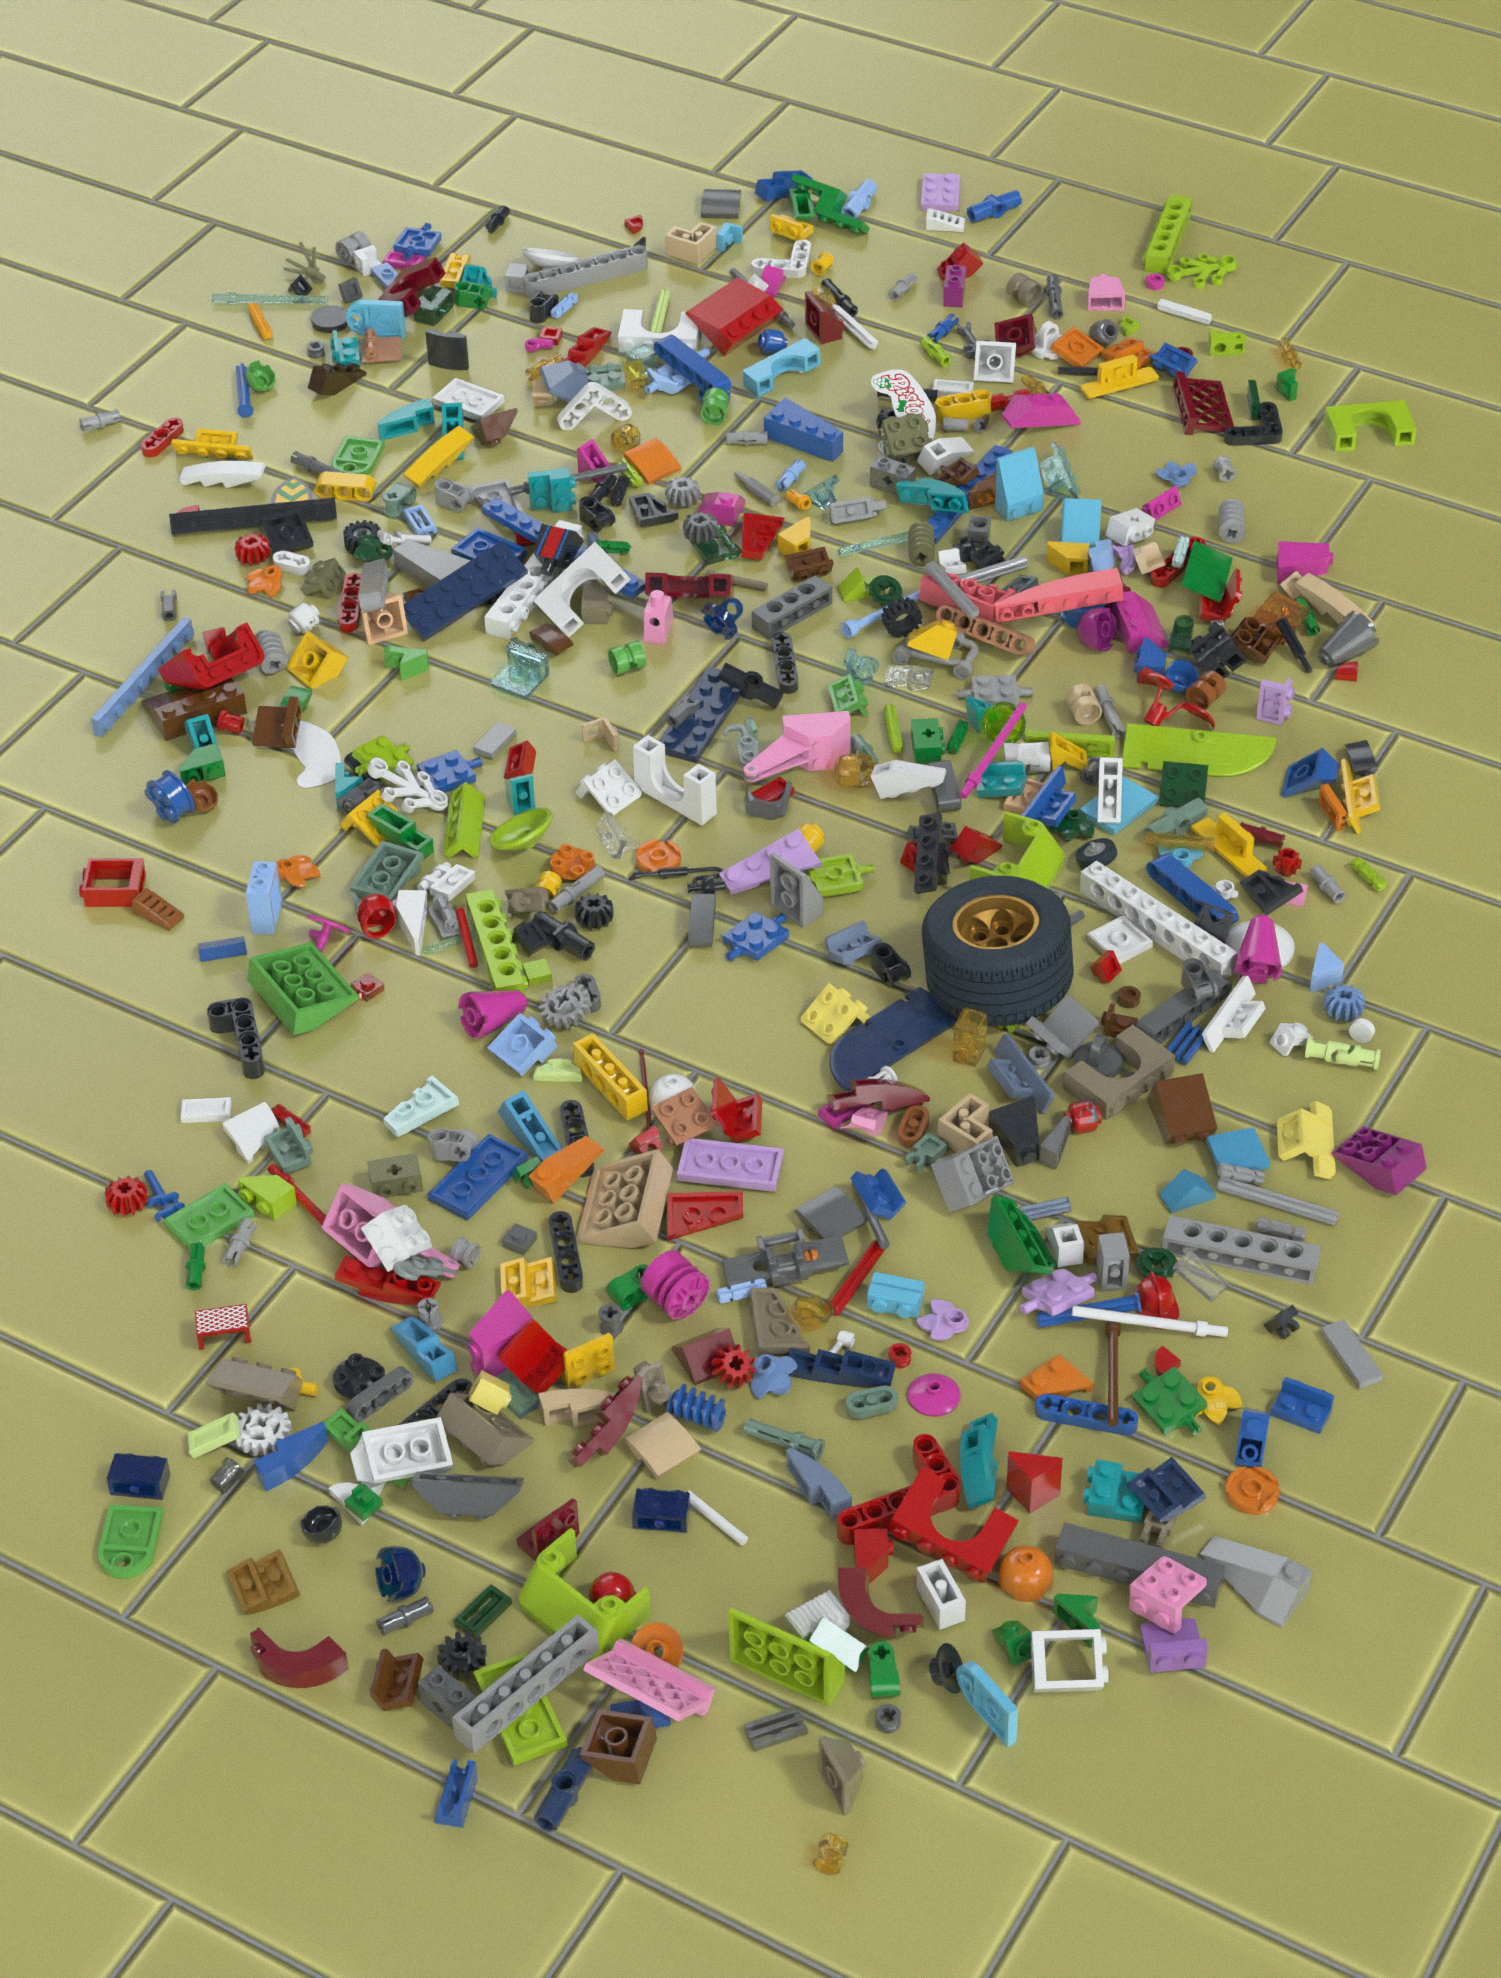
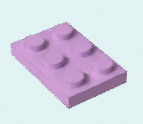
[921,173,960,212]

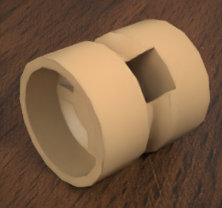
[1066,684,1102,725]

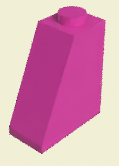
[1277,541,1333,584]

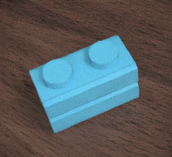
[867,1272,925,1319]

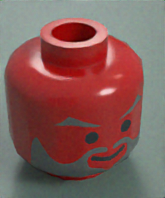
[1063,1100,1102,1134]

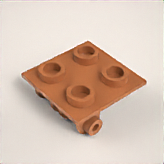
[361,328,402,363]
[650,1087,718,1146]

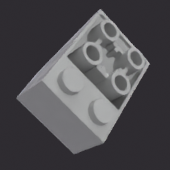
[931,1136,1014,1212]

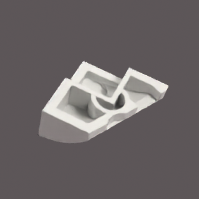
[222,1102,280,1164]

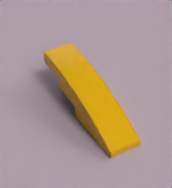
[404,426,475,489]

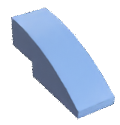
[1088,539,1114,572]

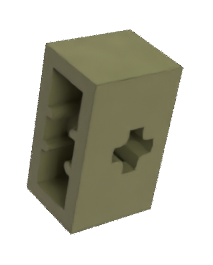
[367,1153,423,1198]

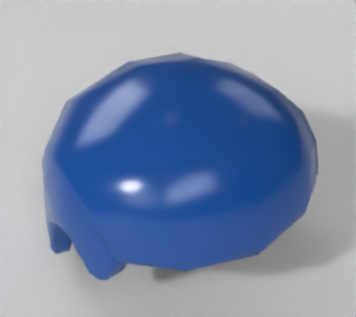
[1164,660,1199,694]

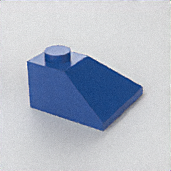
[1281,747,1340,798]

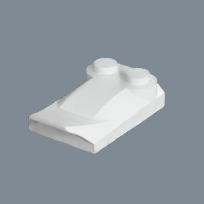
[350,1417,453,1483]

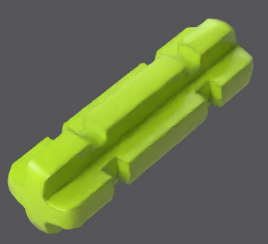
[618,458,643,488]
[1351,857,1387,892]

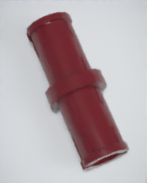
[1240,822,1286,849]

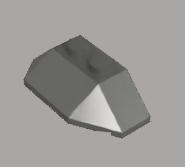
[412,1472,524,1519]

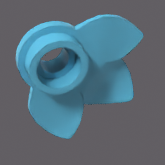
[1158,837,1204,868]

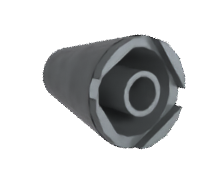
[1318,611,1379,667]

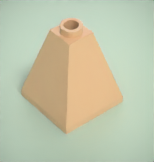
[360,593,408,645]

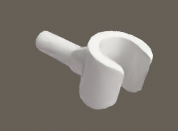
[829,1330,855,1353]

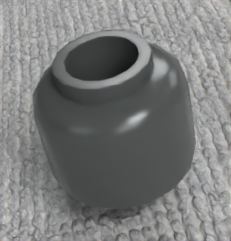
[1089,319,1118,346]

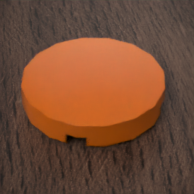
[636,839,681,872]
[1225,1466,1280,1515]

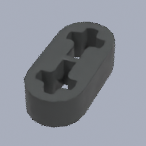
[574,974,601,1013]

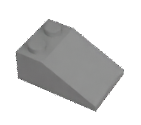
[770,852,823,928]

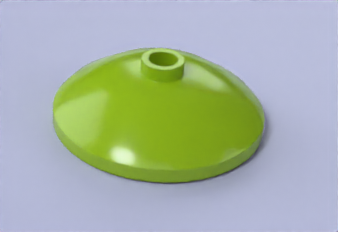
[489,807,553,851]

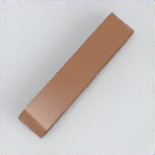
[936,605,1036,655]

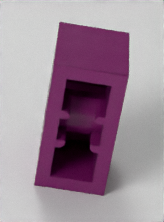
[943,265,966,308]

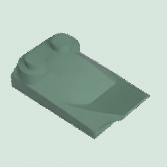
[350,841,424,910]

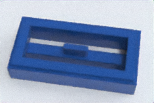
[1167,1021,1205,1066]

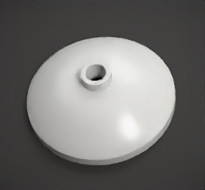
[522,247,579,270]
[1225,921,1295,968]

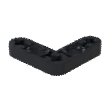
[1224,402,1283,446]

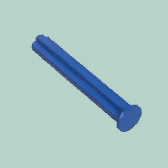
[235,363,253,418]
[1037,1292,1142,1328]

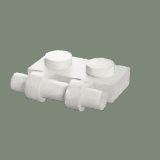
[417,862,476,902]

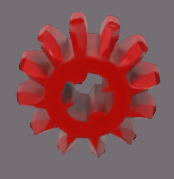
[234,533,270,566]
[104,1175,148,1218]
[711,1344,756,1389]

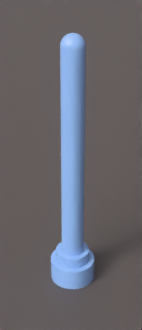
[841,590,920,638]

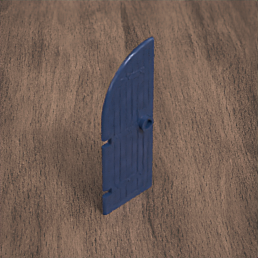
[829,987,962,1091]

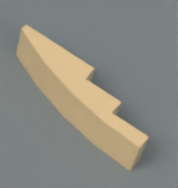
[1294,573,1376,626]

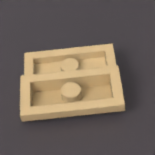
[624,1412,701,1479]

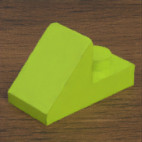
[837,567,884,602]

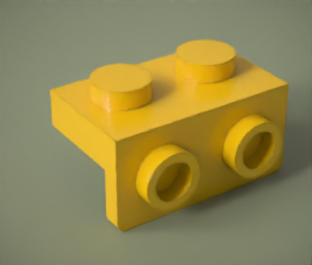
[769,214,813,241]

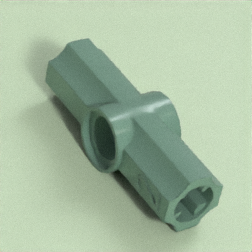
[1143,798,1208,845]

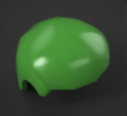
[246,360,276,392]

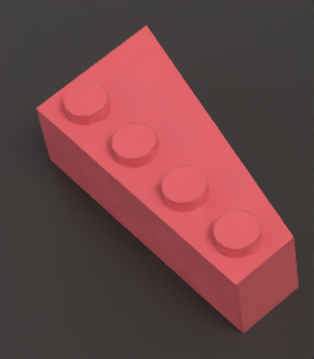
[919,572,1016,628]

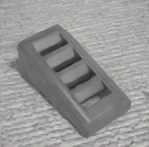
[1039,1115,1070,1169]

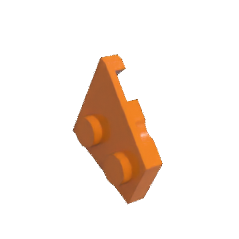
[1020,1354,1094,1400]

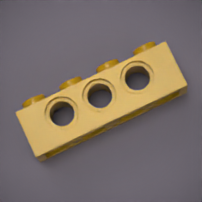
[573,1033,648,1121]

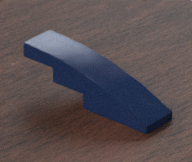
[788,1348,896,1387]

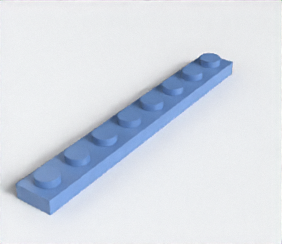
[91,617,194,737]

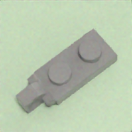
[828,497,887,525]

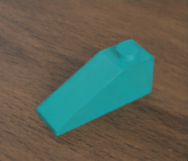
[442,403,464,460]

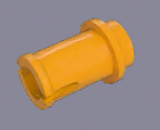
[785,489,811,510]

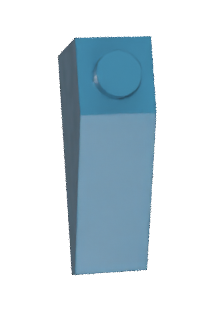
[498,1090,562,1163]

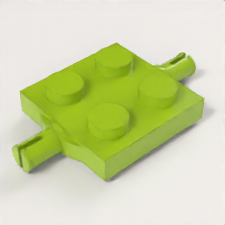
[352,735,414,782]
[807,853,874,897]

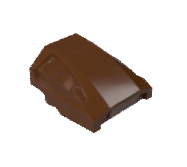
[1232,617,1283,664]

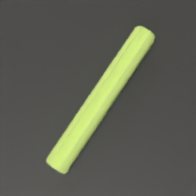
[650,289,670,333]

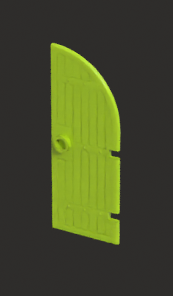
[1122,723,1277,777]

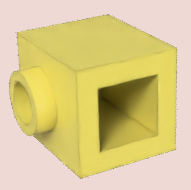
[469,1370,512,1415]

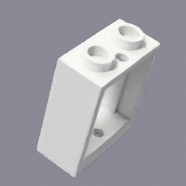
[1030,1629,1108,1693]

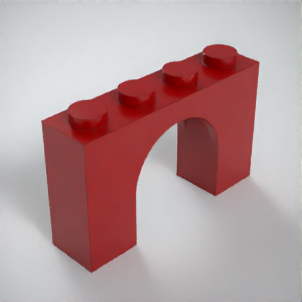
[888,1467,1019,1584]

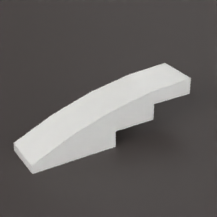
[179,461,265,488]

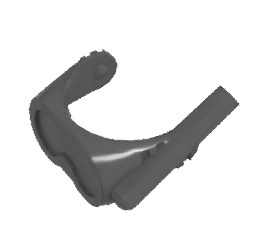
[745,781,792,820]

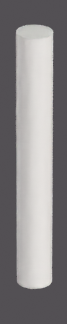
[683,1491,748,1546]

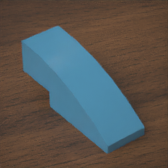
[391,1315,458,1382]

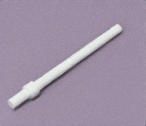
[1071,1306,1228,1337]

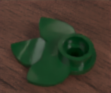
[353,535,393,562]
[1049,809,1094,842]

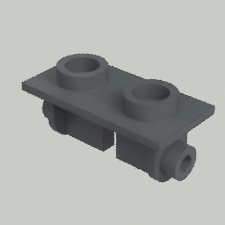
[336,777,383,816]

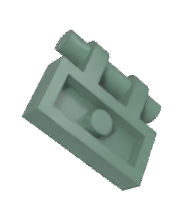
[585,362,626,393]

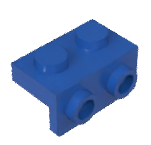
[1149,342,1198,379]

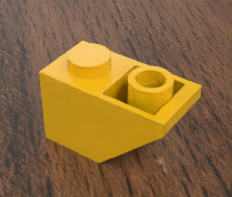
[778,516,811,555]
[1046,541,1089,575]

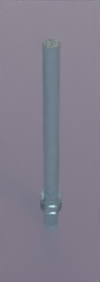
[212,292,328,304]

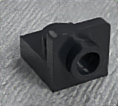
[969,541,1006,569]
[512,919,550,956]

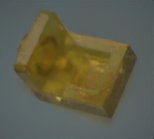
[622,358,646,390]

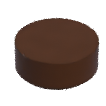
[1116,986,1141,1009]

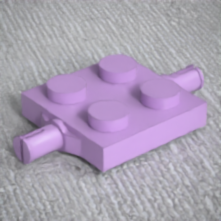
[1019,1268,1097,1316]

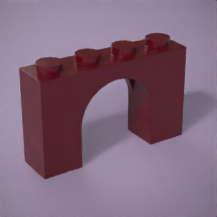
[378,257,446,317]
[645,572,734,599]

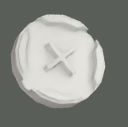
[1030,321,1062,360]

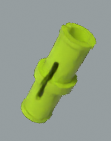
[920,336,952,367]

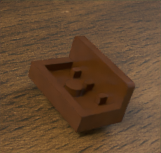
[784,546,834,581]
[370,1648,424,1711]

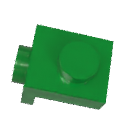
[1276,368,1298,402]
[992,1620,1031,1666]

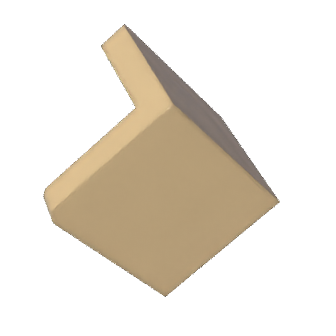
[1132,541,1165,575]
[1280,570,1302,601]

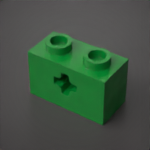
[911,718,945,765]

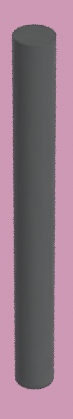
[851,1182,890,1249]

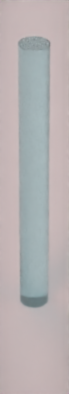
[838,531,908,557]

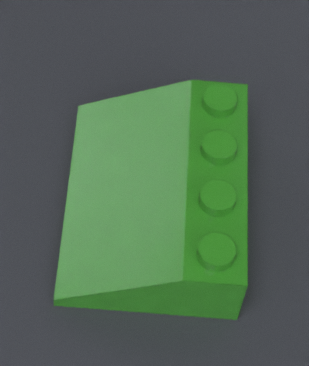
[247,942,359,1035]

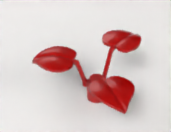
[1138,667,1215,730]

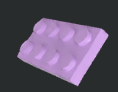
[677,1138,784,1192]

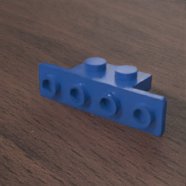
[1021,766,1077,827]

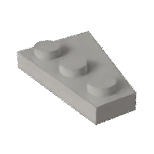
[469,479,523,512]

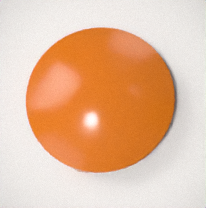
[549,844,595,880]

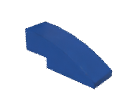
[754,170,813,201]
[254,1421,328,1492]

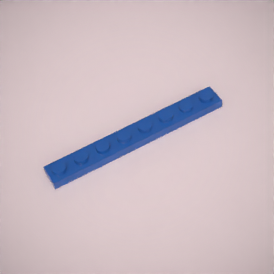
[927,445,1013,544]

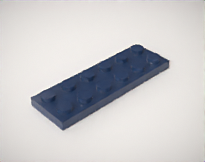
[403,540,528,641]
[659,667,740,763]

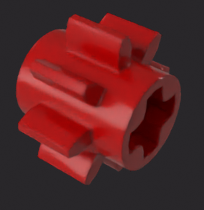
[1272,848,1302,877]

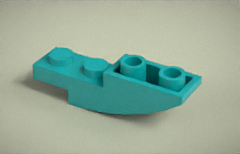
[895,478,969,513]
[960,1413,998,1509]

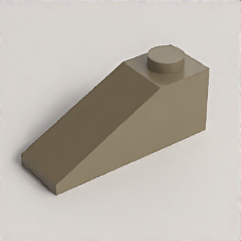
[581,579,612,624]

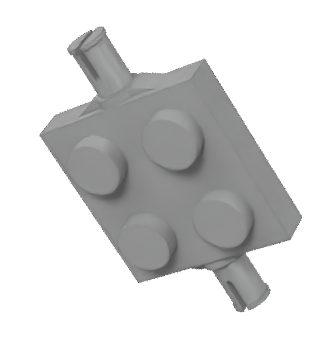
[958,675,1033,708]

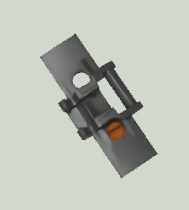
[722,1228,849,1289]

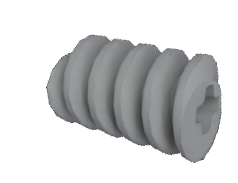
[1218,499,1245,544]
[255,630,288,674]

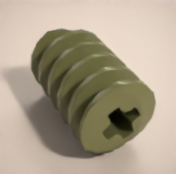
[908,521,935,566]

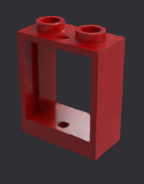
[79,858,146,907]

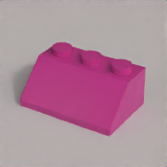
[1111,591,1170,654]

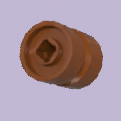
[1185,670,1226,710]

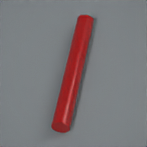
[455,908,478,968]

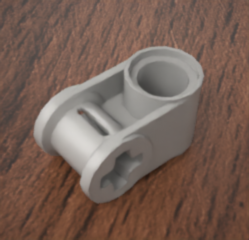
[435,478,475,512]
[427,1128,478,1162]

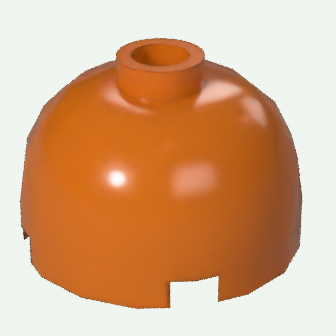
[998,1545,1053,1602]

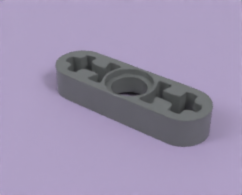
[346,1366,414,1422]

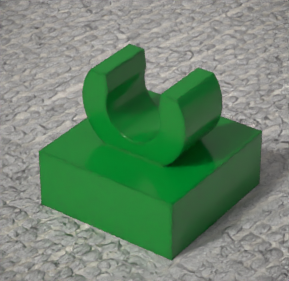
[511,1157,541,1189]
[344,1483,384,1522]

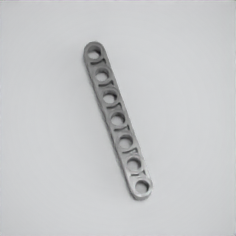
[524,245,648,299]
[359,558,389,613]

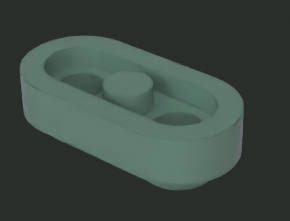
[846,1386,898,1419]

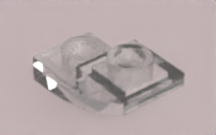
[884,665,934,691]

